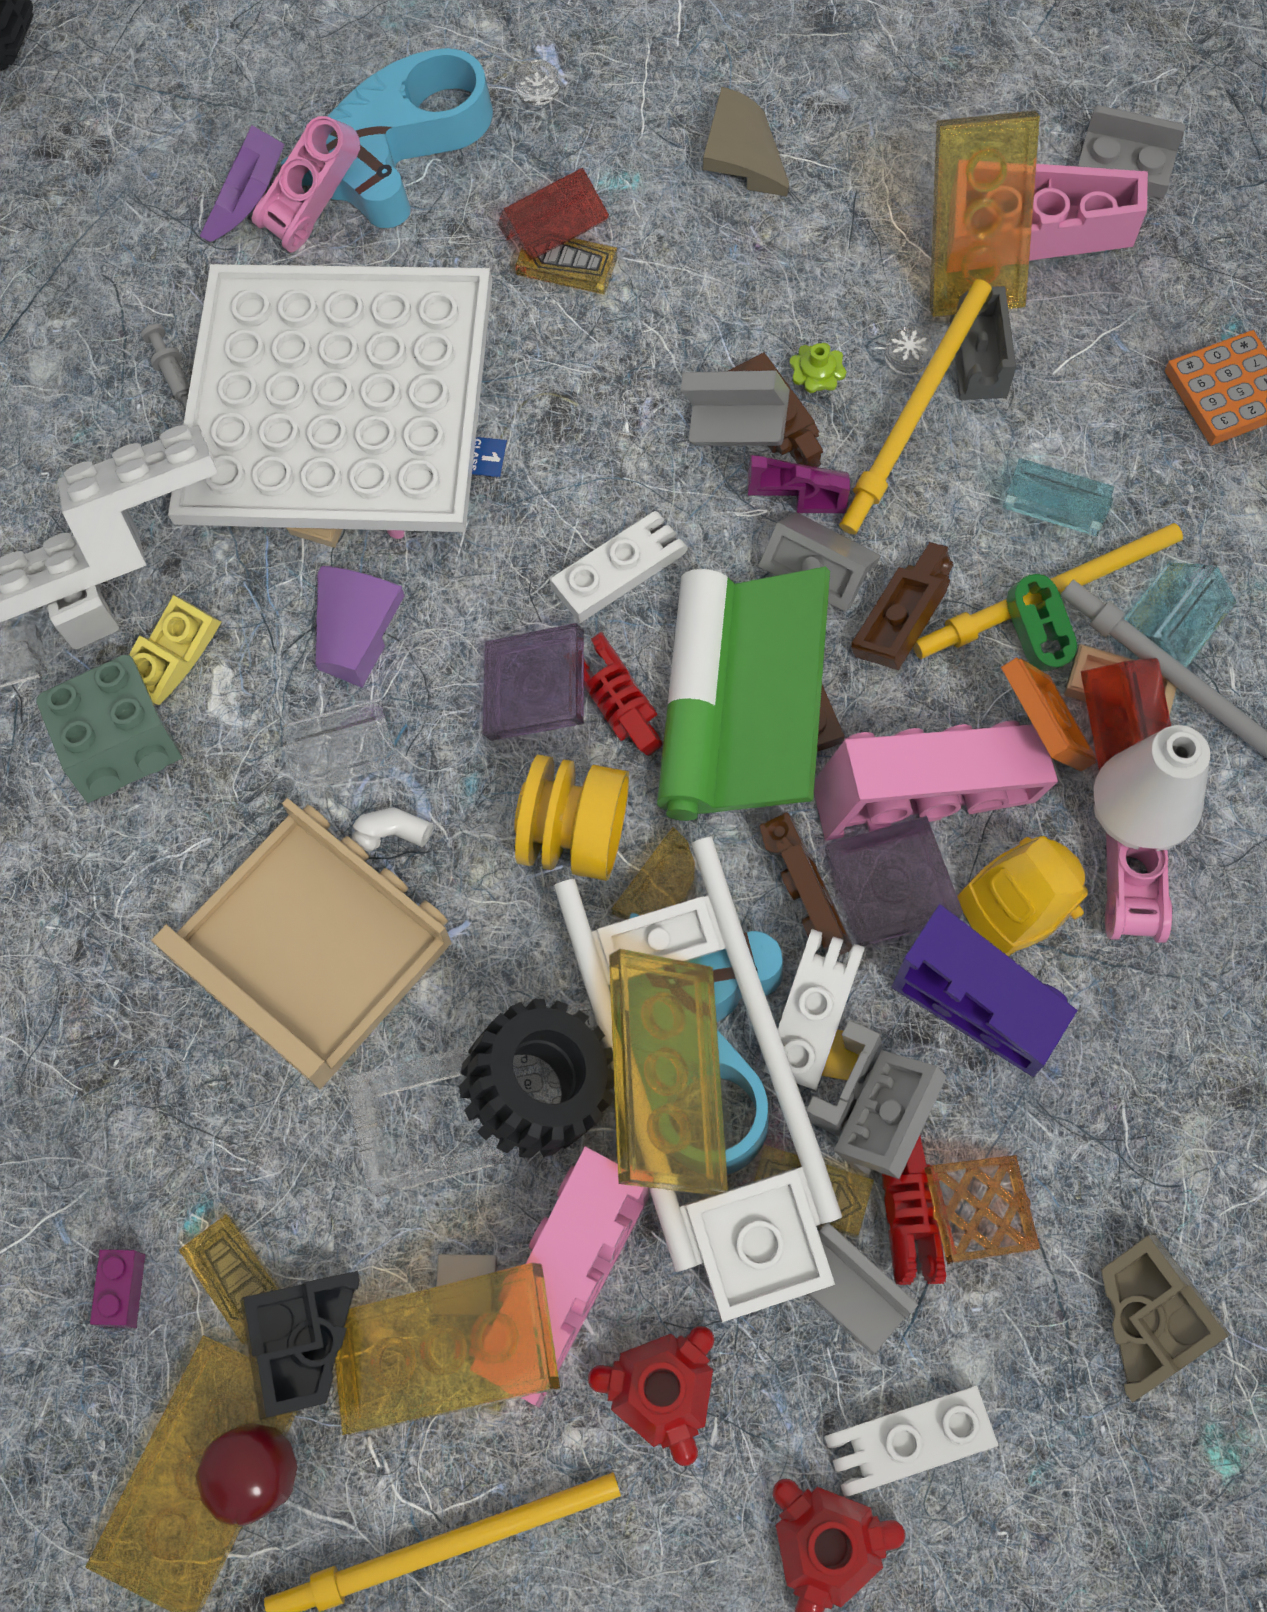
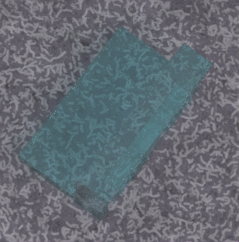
[1002,458,1115,537]
[1124,562,1237,668]

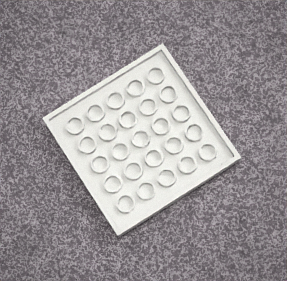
[168,264,492,532]

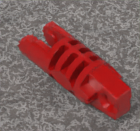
[566,632,663,756]
[882,1135,947,1285]

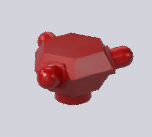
[588,1326,715,1466]
[773,1479,906,1612]

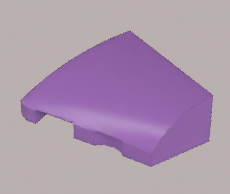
[200,125,285,242]
[315,566,405,688]

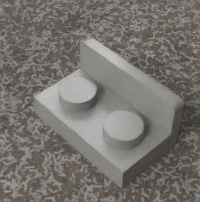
[1077,105,1185,199]
[833,1050,947,1179]

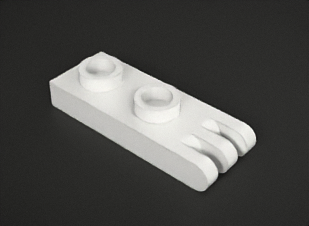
[550,511,688,623]
[763,929,865,1090]
[824,1386,999,1497]

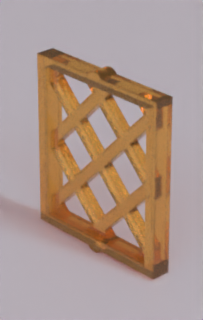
[924,1155,1040,1264]

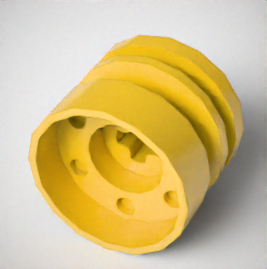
[514,754,629,881]

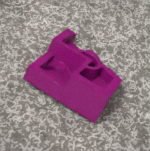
[748,455,850,514]

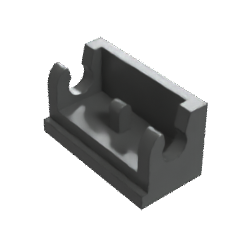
[949,286,1016,400]

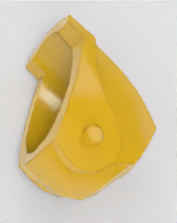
[957,836,1088,957]

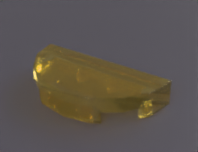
[611,827,695,920]

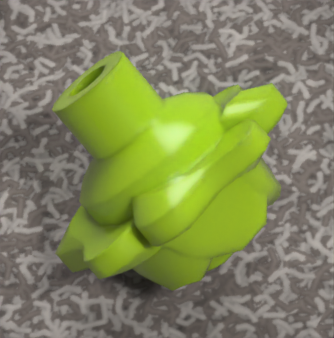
[789,342,847,393]

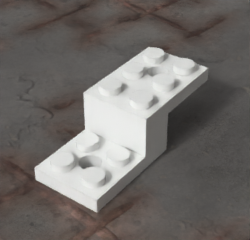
[0,425,218,623]

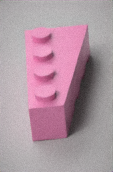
[945,158,1148,272]
[814,721,1058,841]
[471,1146,649,1408]

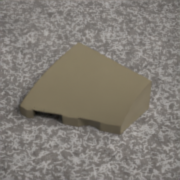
[703,87,789,196]
[1101,1235,1231,1403]

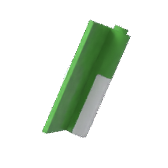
[657,566,830,821]

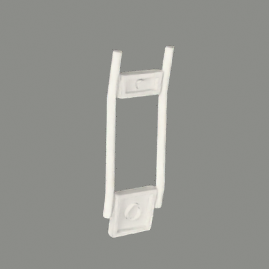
[554,836,842,1322]

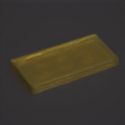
[929,110,1040,317]
[609,949,728,1195]
[335,1263,560,1435]
[85,1335,298,1612]

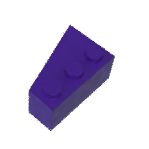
[891,904,1078,1077]

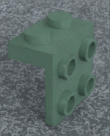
[36,655,183,803]

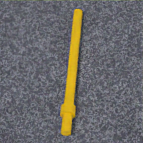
[839,279,992,535]
[913,523,1183,659]
[264,1472,621,1612]

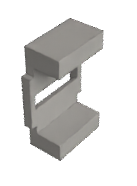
[806,1020,883,1136]

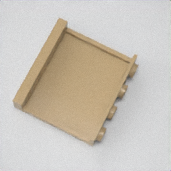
[151,798,452,1090]

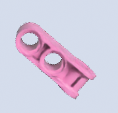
[252,116,360,253]
[1105,833,1172,943]

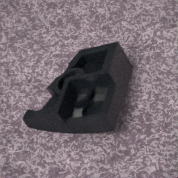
[240,1271,360,1420]

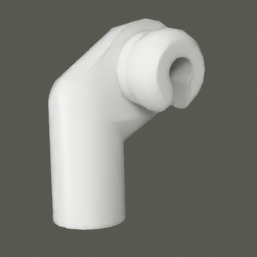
[352,807,433,851]

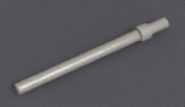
[1060,579,1267,758]

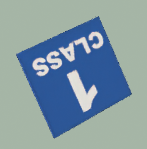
[472,437,507,477]

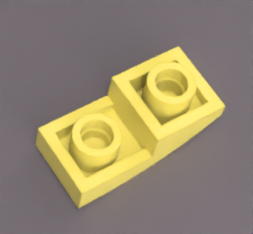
[129,595,221,705]

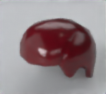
[195,1423,298,1526]

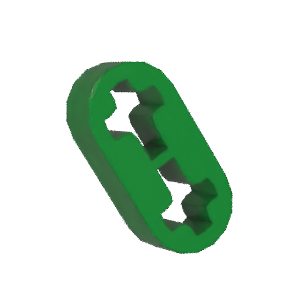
[1006,574,1077,672]

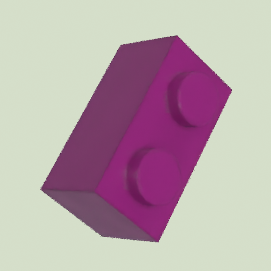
[90,1249,146,1328]

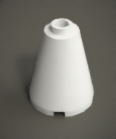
[1093,725,1210,851]

